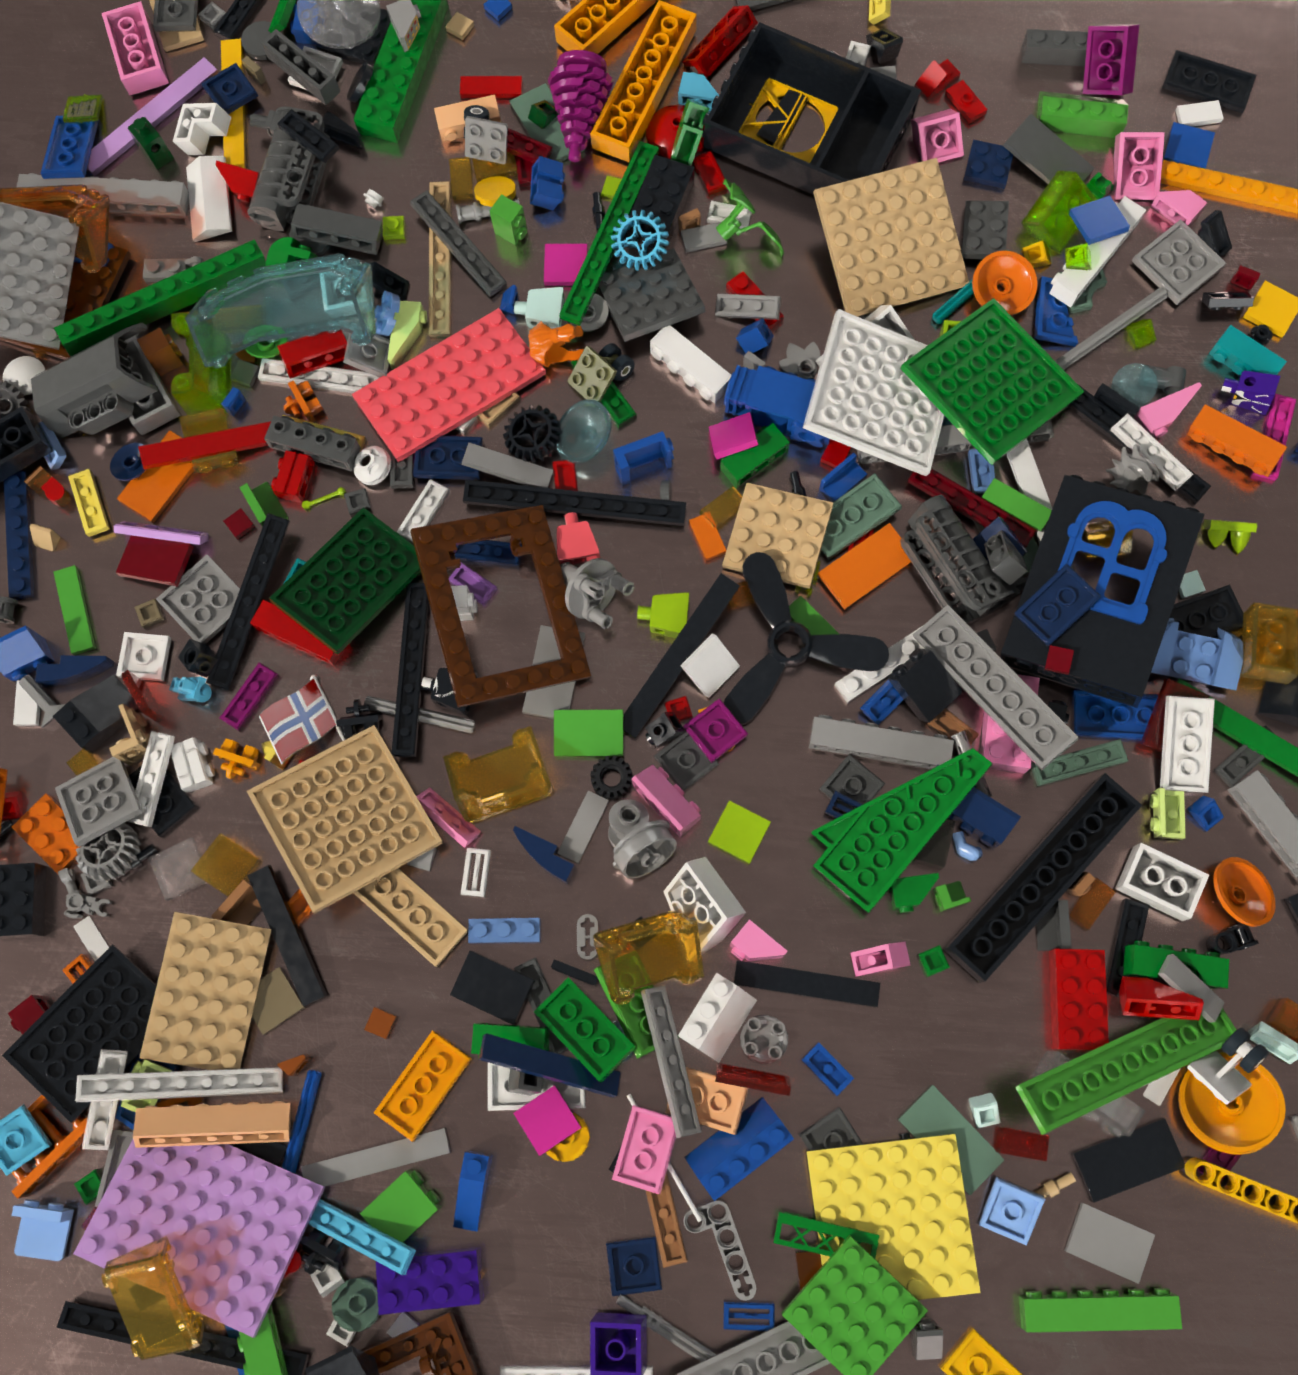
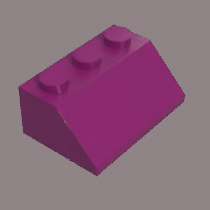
[1083,24,1140,95]

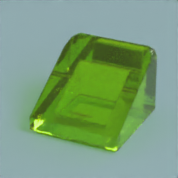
[1065,243,1092,270]
[1125,319,1157,348]

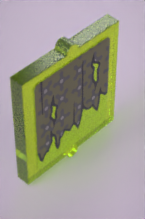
[63,94,103,123]

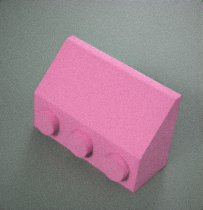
[631,765,701,838]

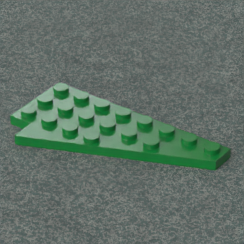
[811,748,993,913]

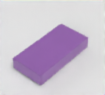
[449,562,498,606]

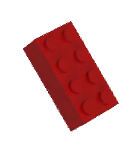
[1049,949,1109,1050]

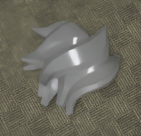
[1106,444,1159,494]

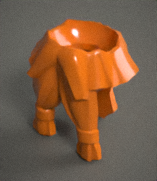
[528,321,584,367]

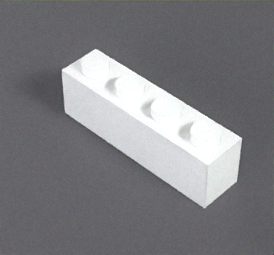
[650,325,731,403]

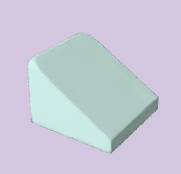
[969,1093,1001,1129]

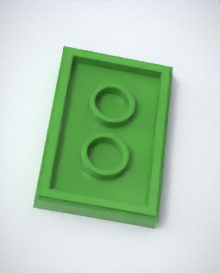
[554,709,624,756]

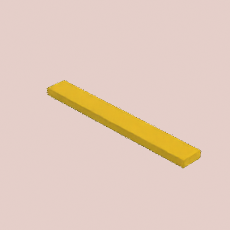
[221,39,247,187]

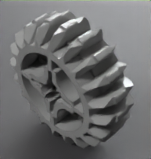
[75,823,141,882]

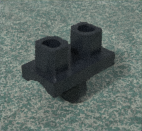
[336,699,382,738]
[300,1228,346,1274]

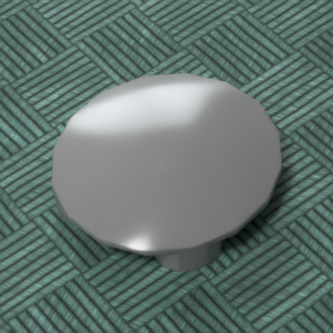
[740,1015,788,1064]

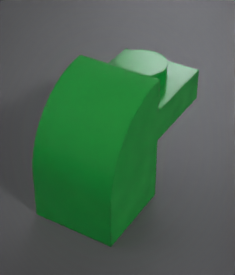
[265,237,318,275]

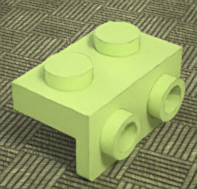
[1150,788,1186,840]

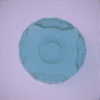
[1111,363,1158,407]

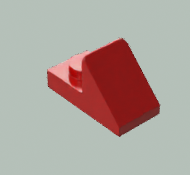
[914,59,961,100]

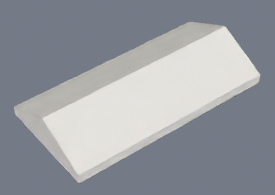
[186,156,233,242]

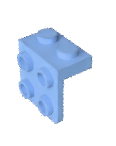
[11,1199,74,1261]

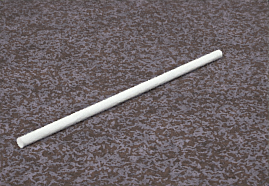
[627,1094,703,1222]

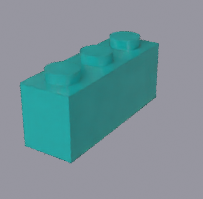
[1209,325,1287,375]

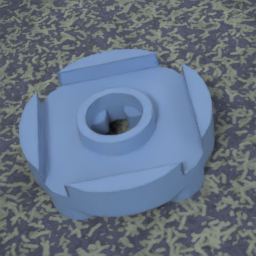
[373,291,400,336]

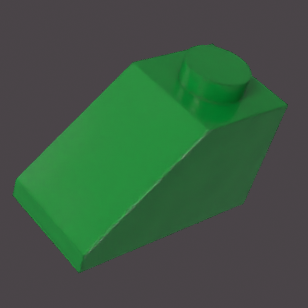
[889,873,939,913]

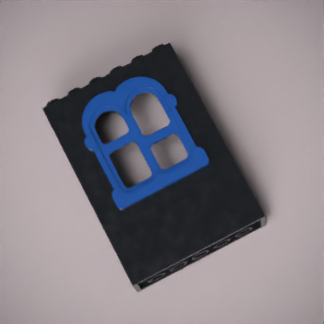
[1001,475,1205,708]

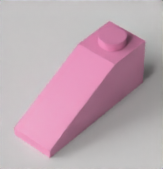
[1134,382,1202,438]

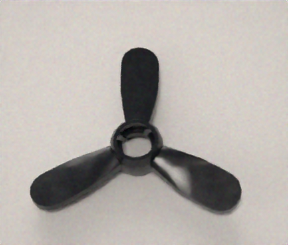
[724,552,889,725]

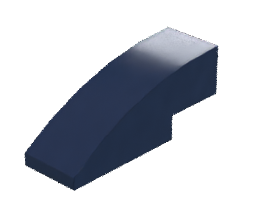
[35,655,114,687]
[513,826,576,884]

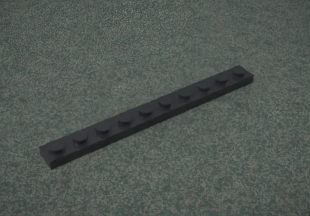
[463,480,686,526]
[56,1301,309,1375]

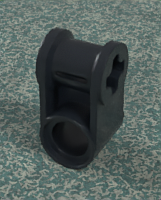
[1206,923,1259,955]

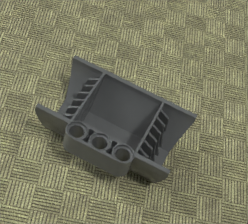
[31,323,158,439]

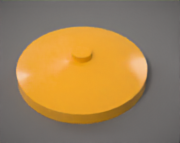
[1178,1052,1286,1155]

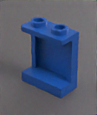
[613,431,674,486]

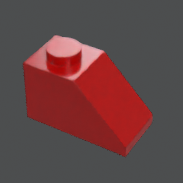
[215,161,260,203]

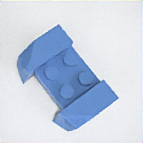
[1151,618,1243,690]

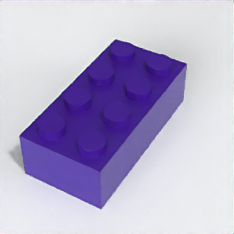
[376,1247,484,1315]

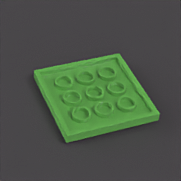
[781,1235,928,1375]

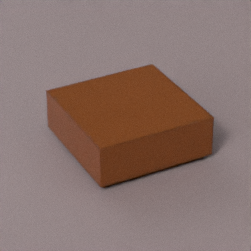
[364,1007,397,1039]

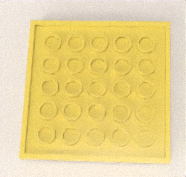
[806,1134,981,1300]

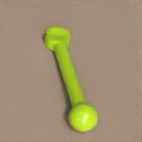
[302,487,346,510]

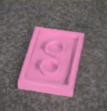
[612,1105,676,1194]

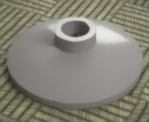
[569,293,609,332]

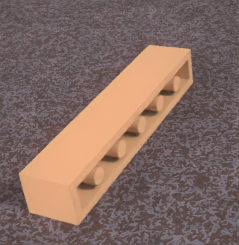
[133,1101,291,1148]

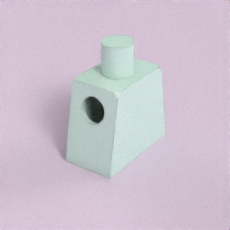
[514,287,565,329]

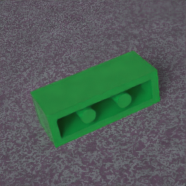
[720,423,790,489]
[471,1023,550,1058]

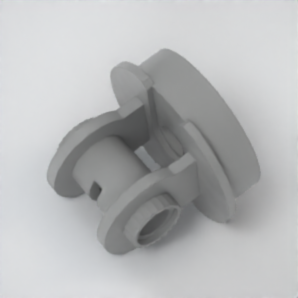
[608,799,677,879]

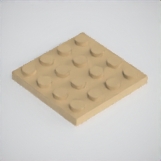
[722,483,833,589]

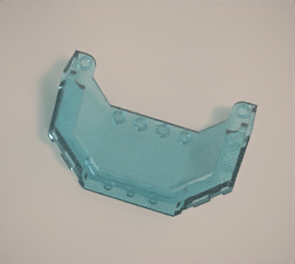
[185,254,376,368]

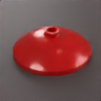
[646,104,704,159]

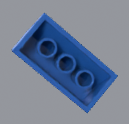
[684,1097,794,1201]

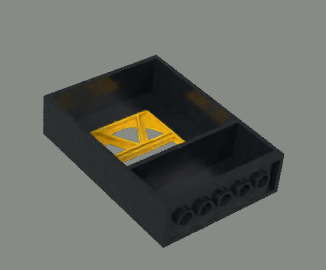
[702,22,921,195]

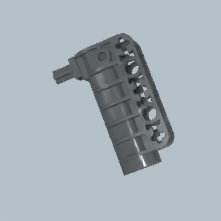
[247,106,330,231]
[900,495,1027,625]

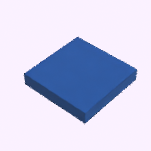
[1162,122,1215,169]
[1069,195,1130,245]

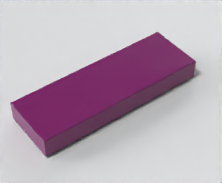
[220,662,279,731]

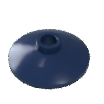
[110,443,147,481]

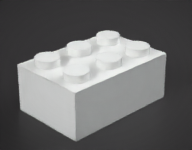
[1115,843,1209,921]

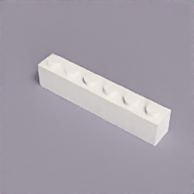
[1049,196,1146,308]

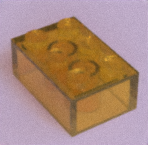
[1241,602,1298,684]

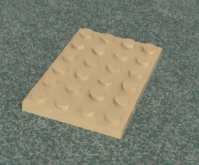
[140,912,272,1070]

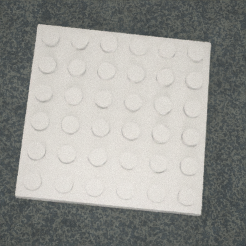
[803,309,944,476]

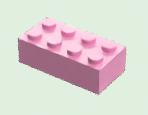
[102,1,169,95]
[979,674,1039,774]

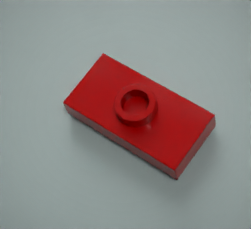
[945,80,988,124]

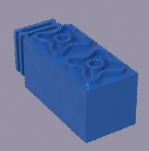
[724,365,830,448]

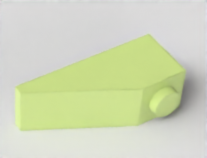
[387,301,427,369]

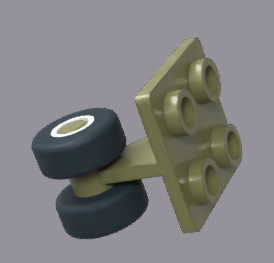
[568,343,635,407]

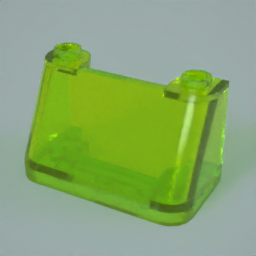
[171,313,231,417]

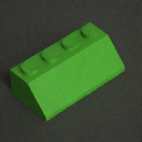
[1037,91,1128,138]

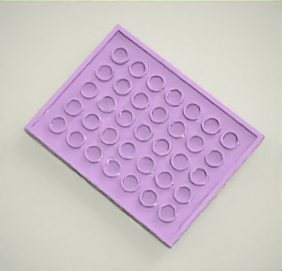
[73,1139,325,1338]

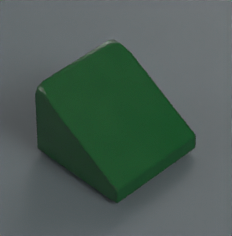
[528,100,558,129]

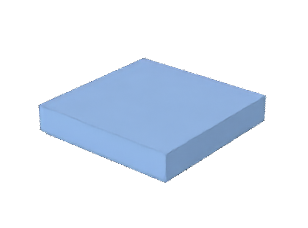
[978,1176,1045,1246]

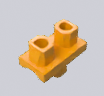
[213,738,260,779]

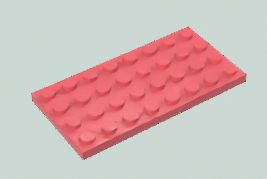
[352,308,546,463]

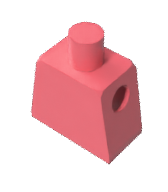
[557,512,600,565]

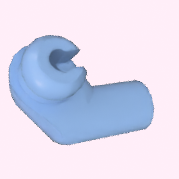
[952,831,983,861]

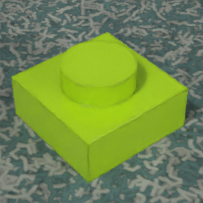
[383,216,405,240]

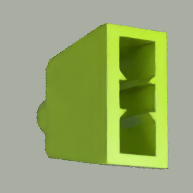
[637,592,689,638]

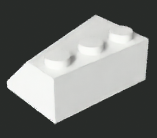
[663,857,746,962]

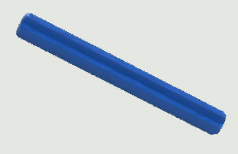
[282,1070,322,1173]

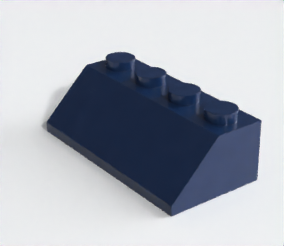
[936,765,1021,847]

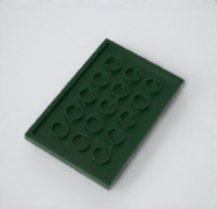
[269,507,421,655]

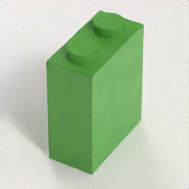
[360,1169,442,1243]

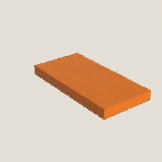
[117,430,203,524]
[817,523,912,610]

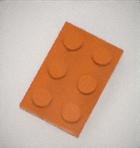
[12,793,81,874]

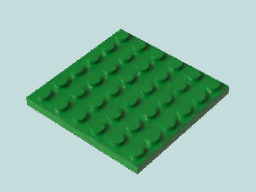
[900,298,1085,465]

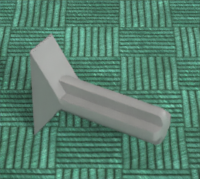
[19,675,65,728]

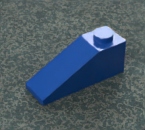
[453,1150,493,1232]

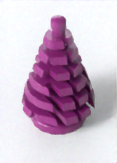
[548,50,614,163]

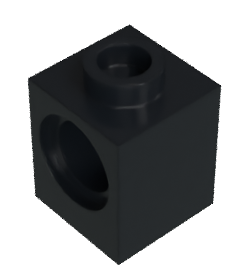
[178,639,219,677]

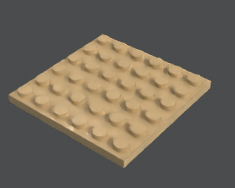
[813,158,969,317]
[247,725,443,914]

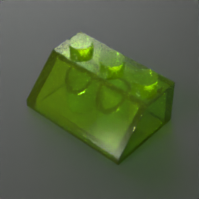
[1021,171,1097,253]

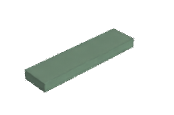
[1031,739,1128,787]

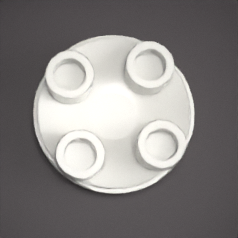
[3,356,45,396]

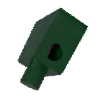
[127,117,174,170]

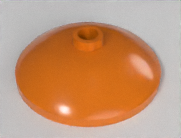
[972,251,1037,316]
[1213,857,1276,927]

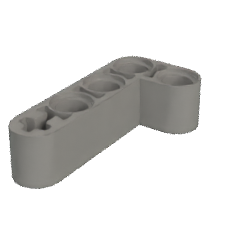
[683,1198,757,1301]

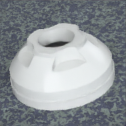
[353,446,391,485]

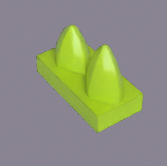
[1203,519,1257,554]

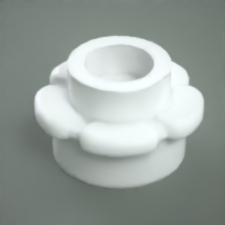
[363,189,384,208]

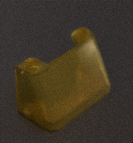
[443,726,553,822]
[593,911,704,1004]
[102,1236,204,1360]

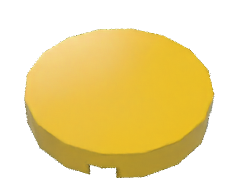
[474,176,516,207]
[546,1112,590,1162]

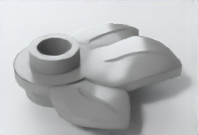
[779,342,820,379]

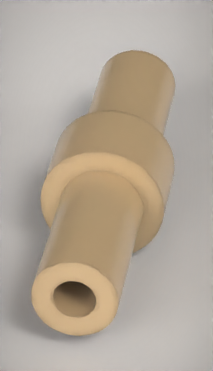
[1035,1172,1076,1198]

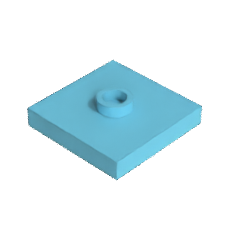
[0,1104,52,1176]

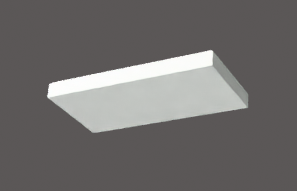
[1160,696,1215,793]
[488,1058,586,1111]

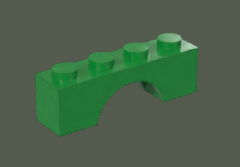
[1123,941,1229,989]

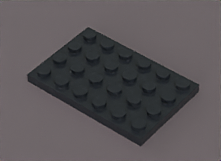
[2,944,157,1123]

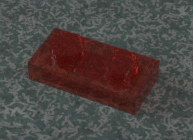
[996,1127,1050,1162]

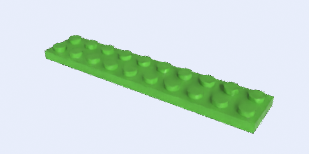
[1015,1008,1236,1135]

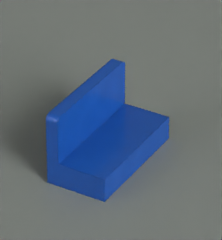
[819,453,868,502]

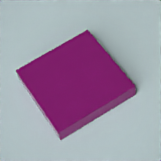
[683,698,748,763]

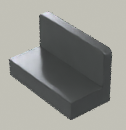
[1036,900,1072,951]

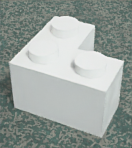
[173,103,231,155]

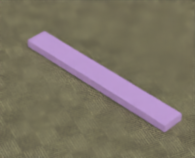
[87,57,219,176]

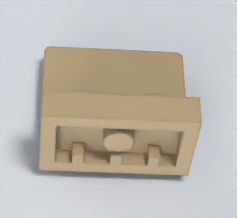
[109,704,150,766]

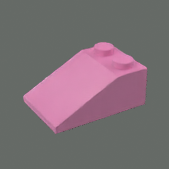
[1114,132,1165,200]

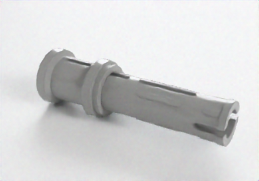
[456,198,520,224]

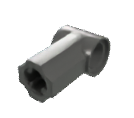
[1139,365,1187,395]

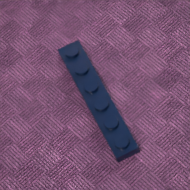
[4,471,35,600]

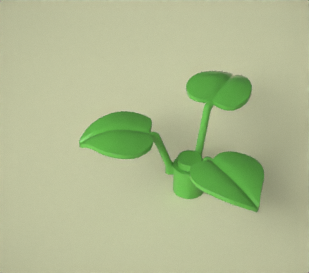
[716,178,784,257]

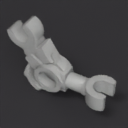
[58,868,113,919]

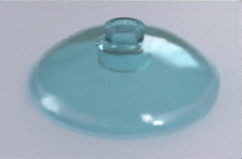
[556,400,612,464]

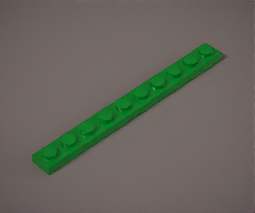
[559,141,659,326]

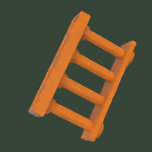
[11,1095,88,1199]

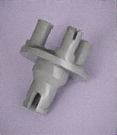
[560,558,635,629]

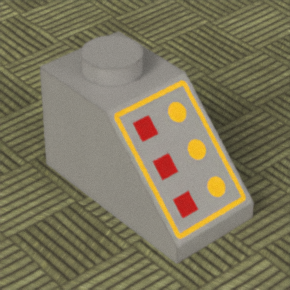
[386,0,421,52]

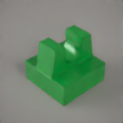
[1083,172,1114,201]

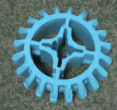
[611,210,669,271]

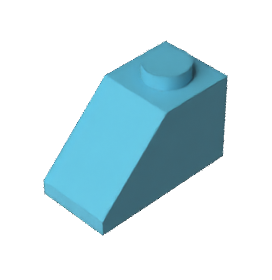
[678,72,719,111]

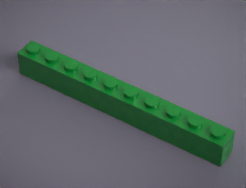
[54,239,269,357]

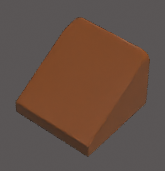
[277,1054,311,1076]

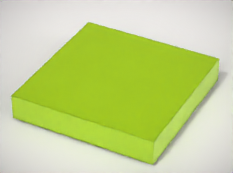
[708,800,771,864]

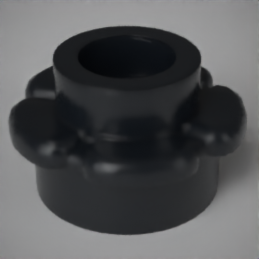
[1250,324,1273,345]

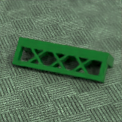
[773,1210,879,1258]

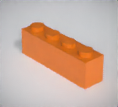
[1187,404,1287,477]

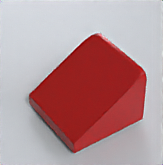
[2,791,23,821]

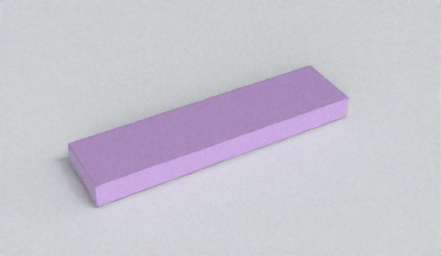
[114,521,209,545]

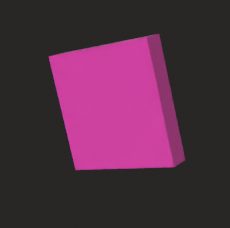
[544,244,588,286]
[709,412,759,460]
[513,1085,582,1156]

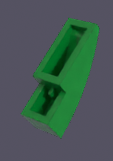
[670,98,710,166]

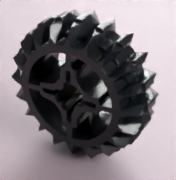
[503,405,563,464]

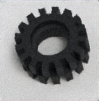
[590,756,633,800]

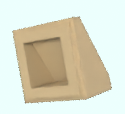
[30,524,60,551]

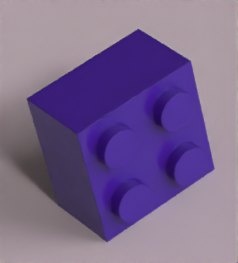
[590,1312,647,1375]

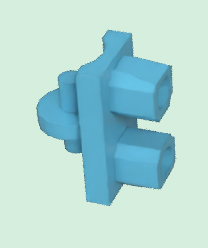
[169,677,212,702]

